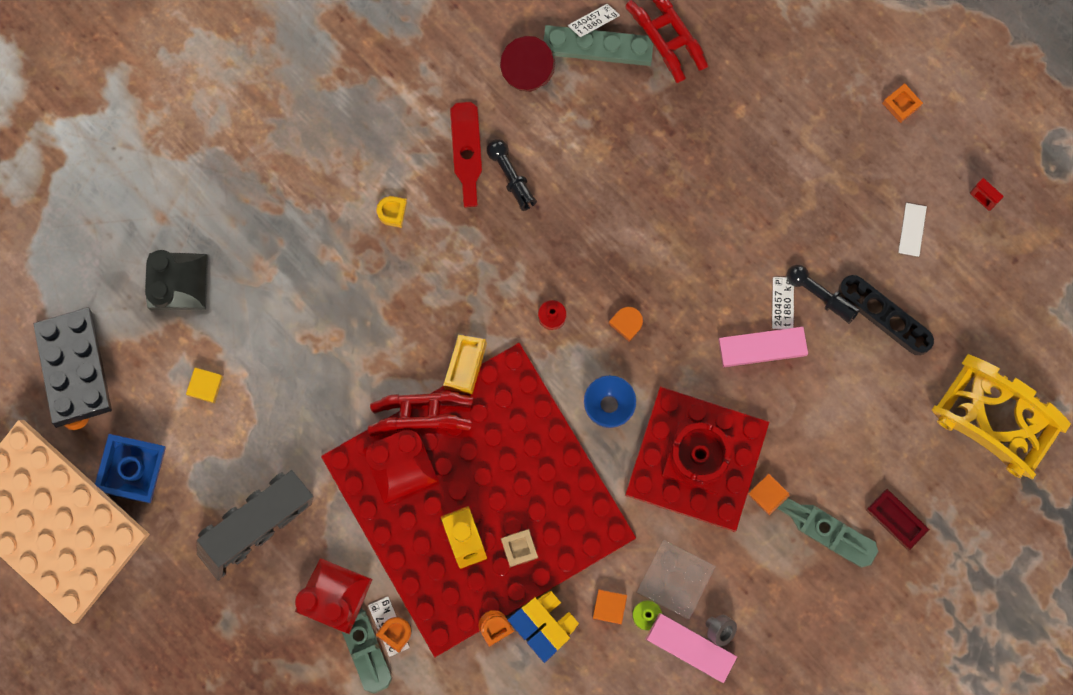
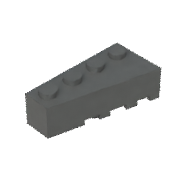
[196,470,314,581]

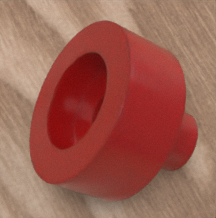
[538,300,566,330]

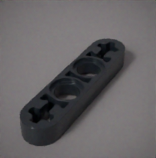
[838,275,934,355]

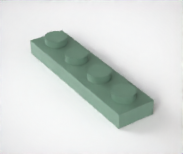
[544,25,653,66]

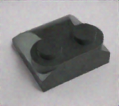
[145,250,208,310]

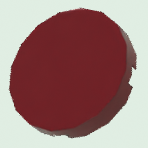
[500,36,556,92]

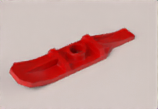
[450,102,482,208]

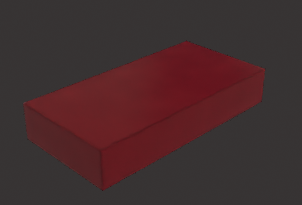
[866,489,930,551]

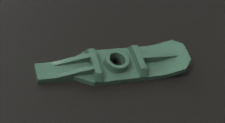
[777,498,879,568]
[341,608,392,694]

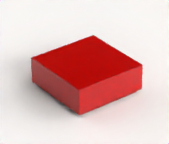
[969,178,1004,211]

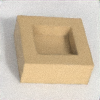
[501,529,538,567]

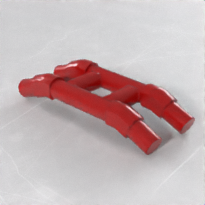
[625,0,708,83]
[368,391,473,437]

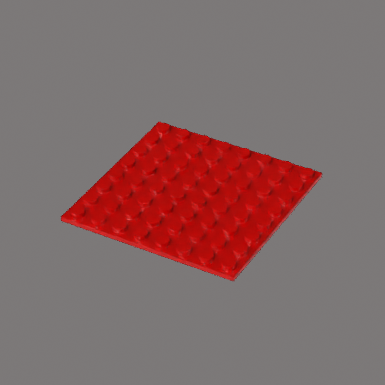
[321,343,636,658]

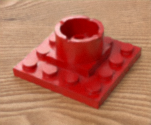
[625,386,770,532]

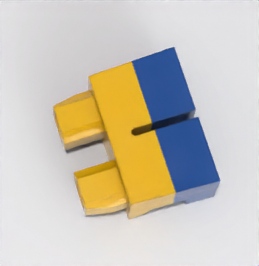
[507,591,579,663]

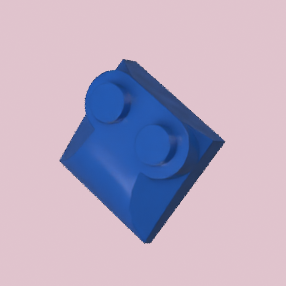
[95,434,166,503]

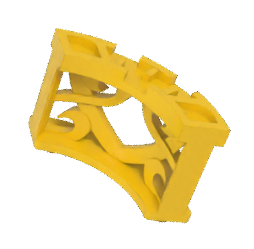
[931,354,1071,479]

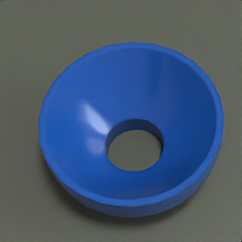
[584,375,636,428]

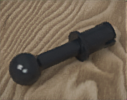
[487,139,537,211]
[786,265,860,324]

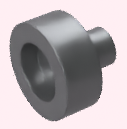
[706,615,737,647]

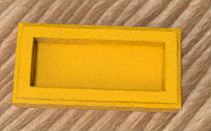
[443,335,487,394]

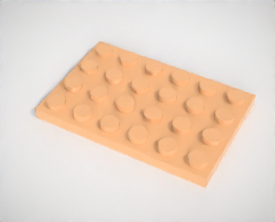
[0,420,150,624]

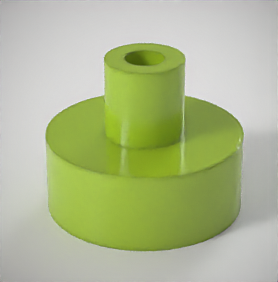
[632,600,662,631]

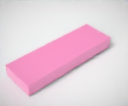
[718,327,808,368]
[645,613,737,683]

